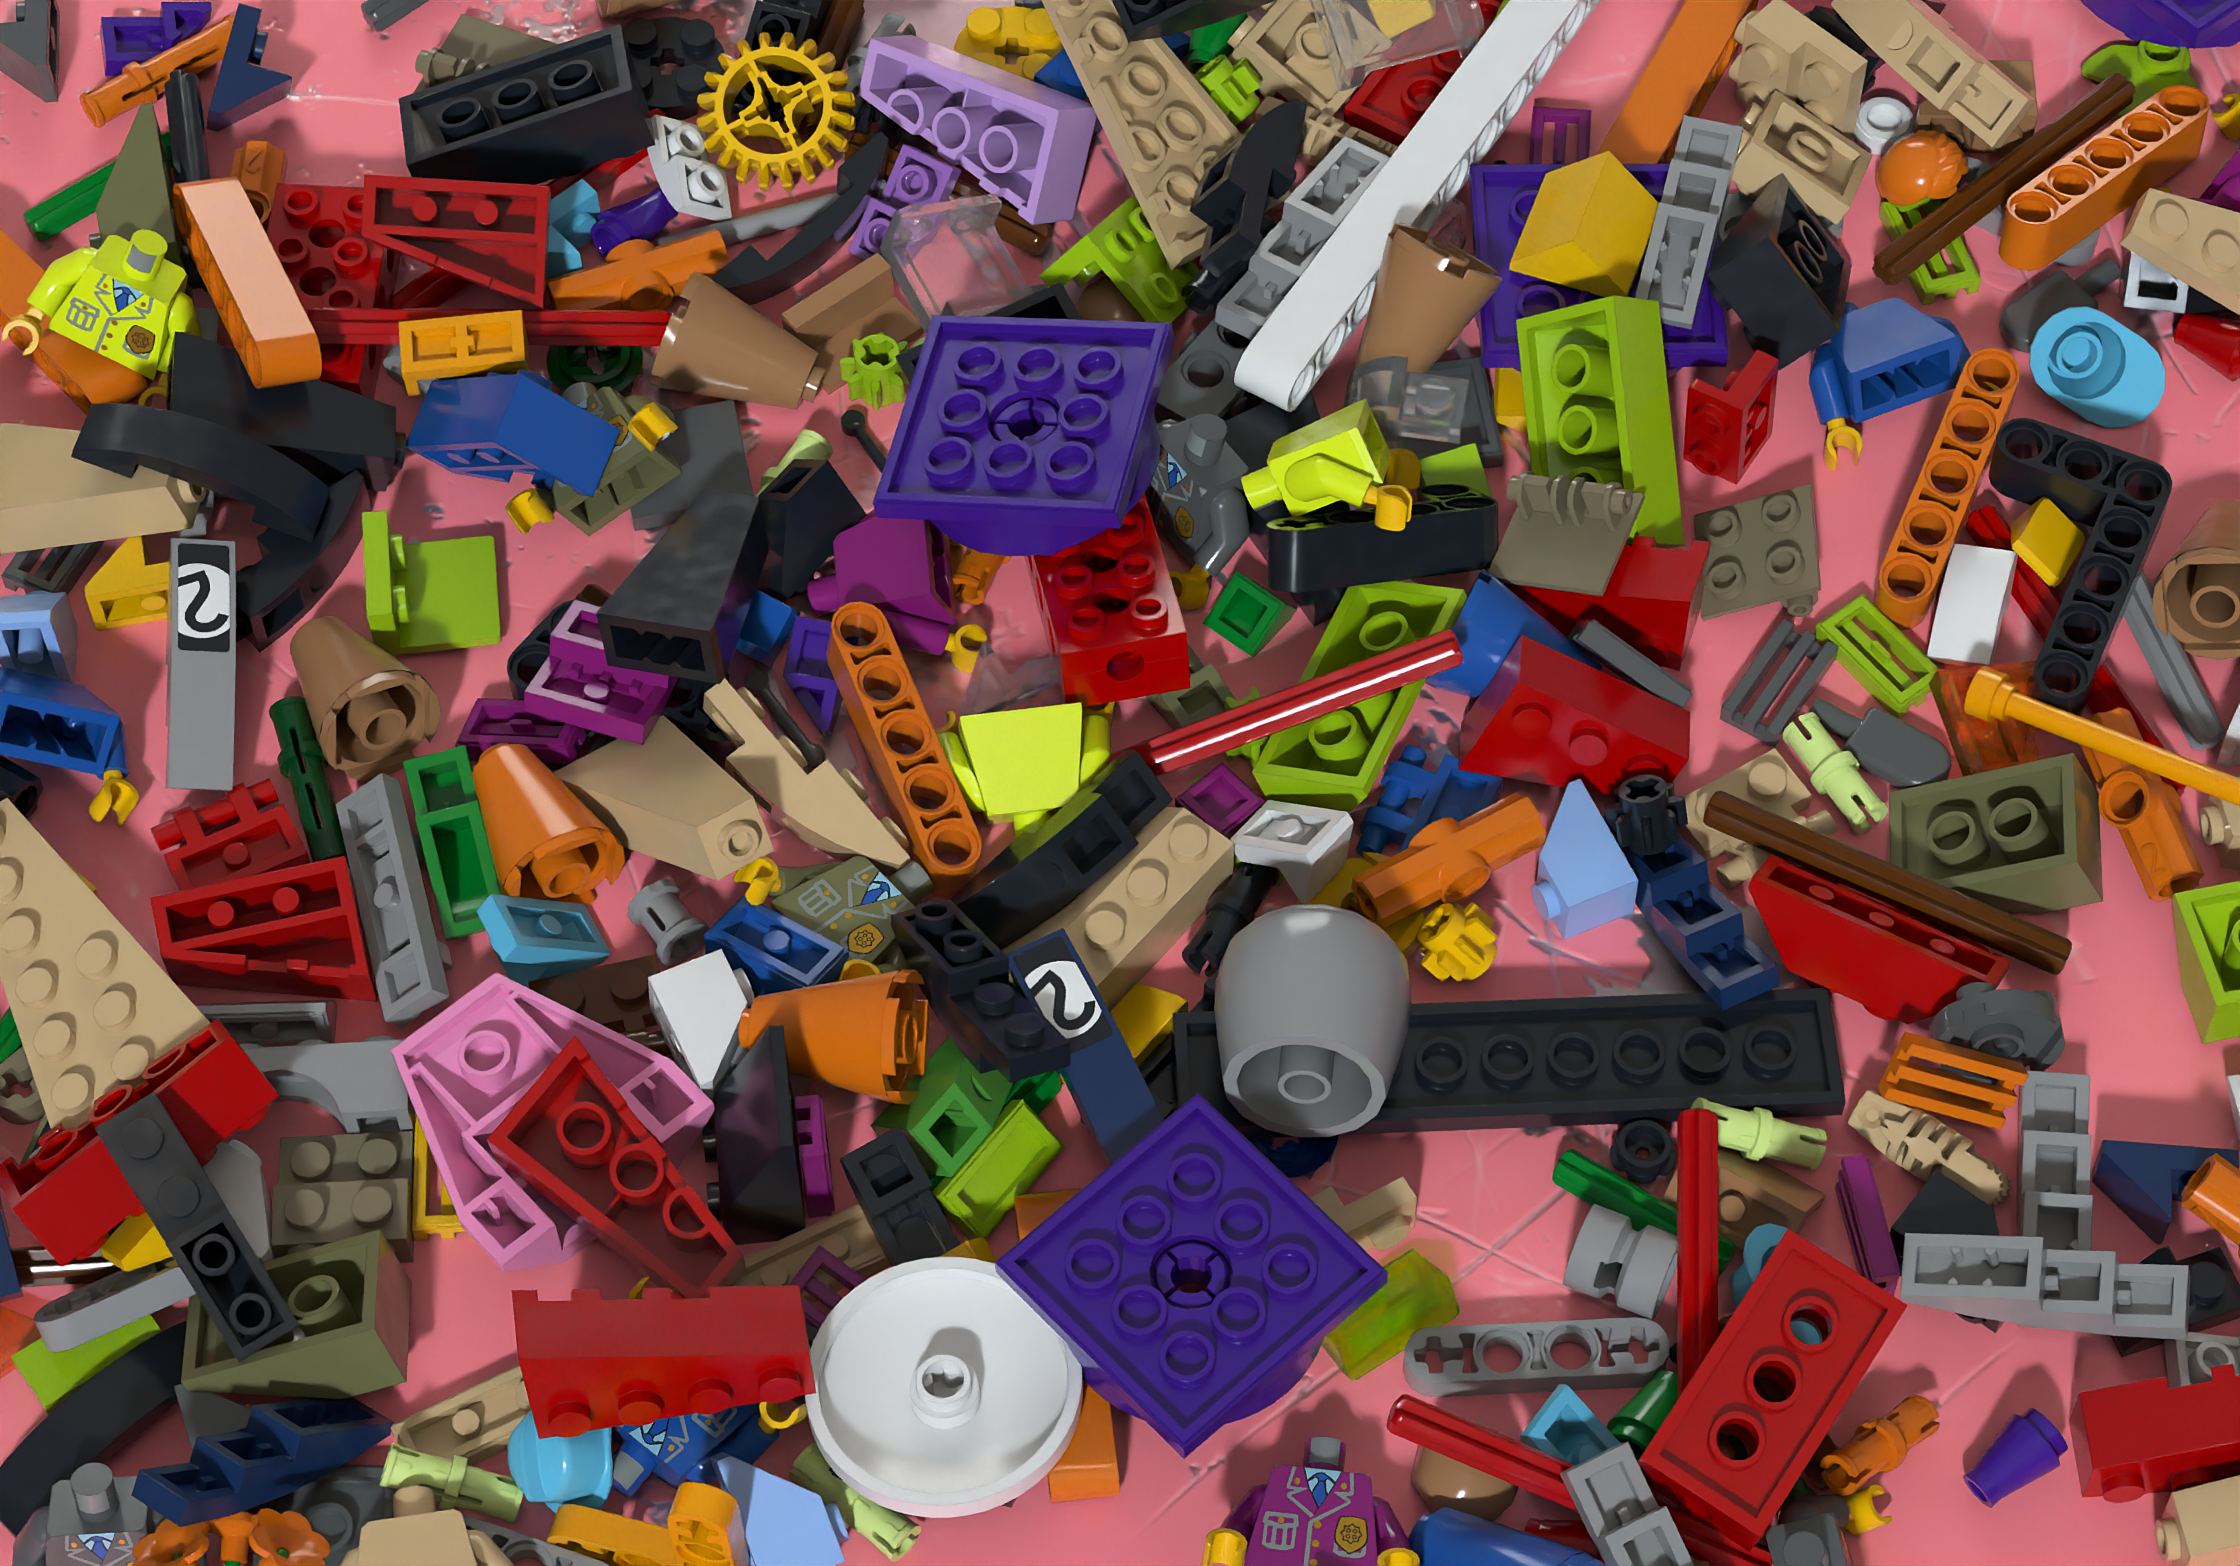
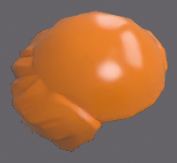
[1875,129,1969,206]

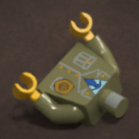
[505,382,682,536]
[733,856,934,982]

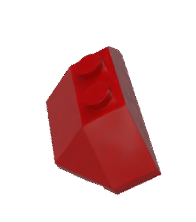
[1748,855,2012,1024]

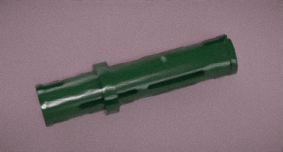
[268,696,350,869]

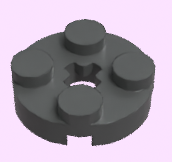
[1928,982,2065,1085]

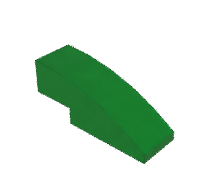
[403,745,502,941]

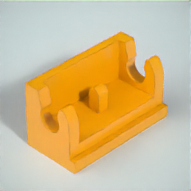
[399,310,530,396]

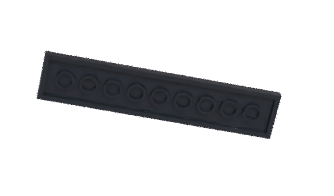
[1172,988,1846,1139]

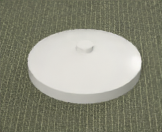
[805,1257,1083,1518]

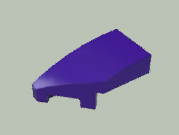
[100,2,212,76]
[783,616,859,736]

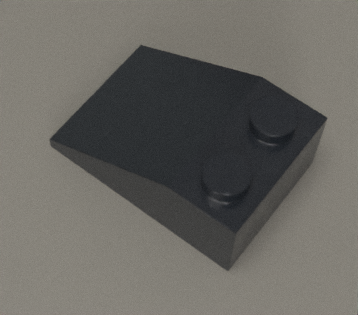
[1708,173,1852,371]
[702,1025,806,1245]

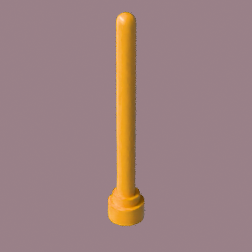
[1964,666,2240,807]

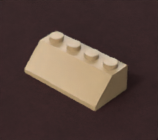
[1001,807,1234,1012]

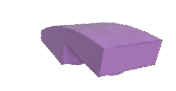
[848,144,962,277]

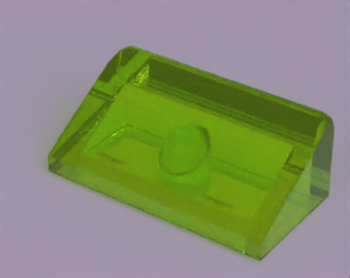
[1321,1249,1460,1381]

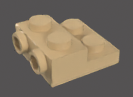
[1227,0,1393,116]
[1729,0,1868,140]
[1732,89,1873,225]

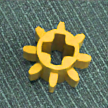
[1417,902,1497,982]

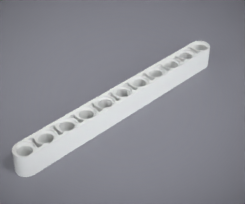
[1234,0,1601,412]

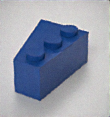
[406,370,620,497]

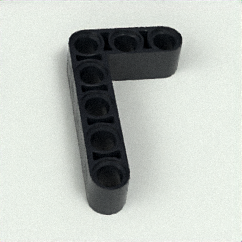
[1988,418,2172,717]

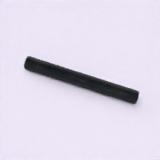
[164,69,211,292]

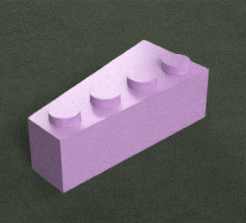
[858,35,1097,225]

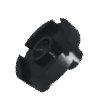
[623,17,726,121]

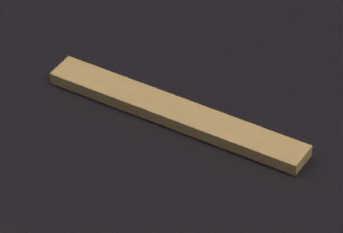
[391,1203,891,1466]

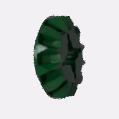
[546,346,643,395]

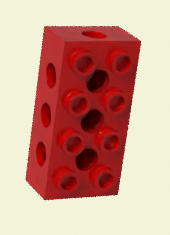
[267,183,401,399]
[1024,493,1191,707]
[1638,1229,1908,1552]

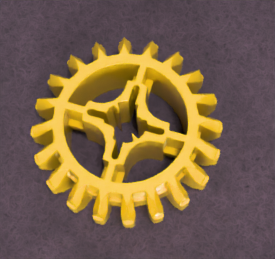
[697,32,856,191]

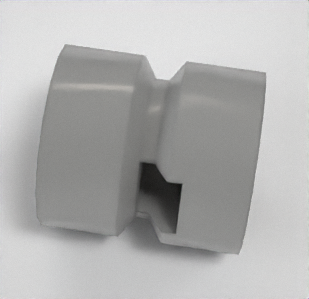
[1563,1204,1677,1321]

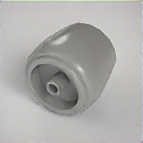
[1214,904,1412,1137]

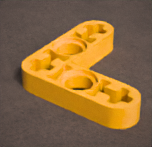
[547,1482,750,1566]

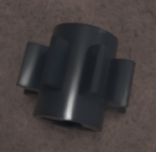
[1604,774,1688,855]

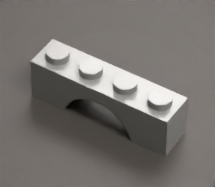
[223,1036,415,1141]

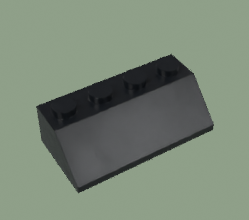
[399,24,656,185]

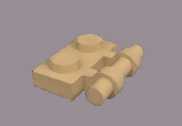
[1677,748,1837,890]

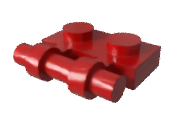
[150,778,310,891]

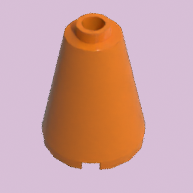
[472,743,626,907]
[739,969,929,1105]

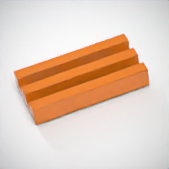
[1877,1031,2029,1130]

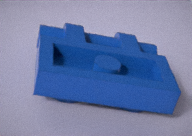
[1355,745,1505,858]

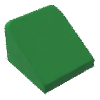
[1203,571,1297,657]

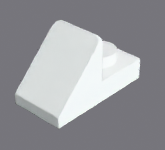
[1230,800,1354,904]

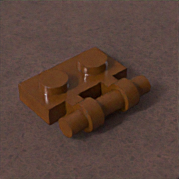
[528,954,672,1056]

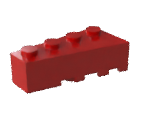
[511,1285,816,1439]

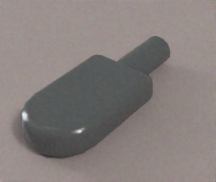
[1999,258,2121,353]
[1809,698,1952,790]

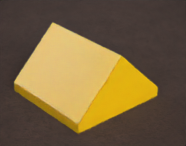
[1509,151,1659,297]

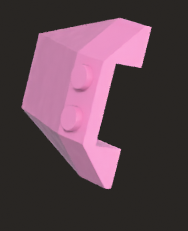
[391,972,715,1272]

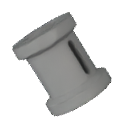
[627,879,710,965]

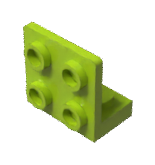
[1039,195,1200,323]
[362,510,502,656]

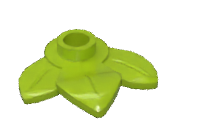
[2081,40,2197,120]

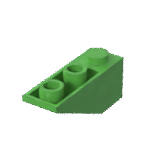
[870,1036,1014,1177]

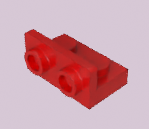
[1683,350,1779,485]

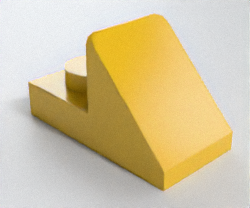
[84,535,169,631]

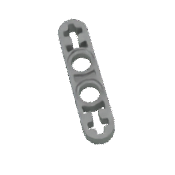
[1403,1317,1670,1397]

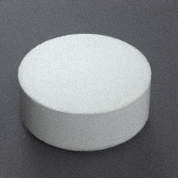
[1853,97,1914,155]

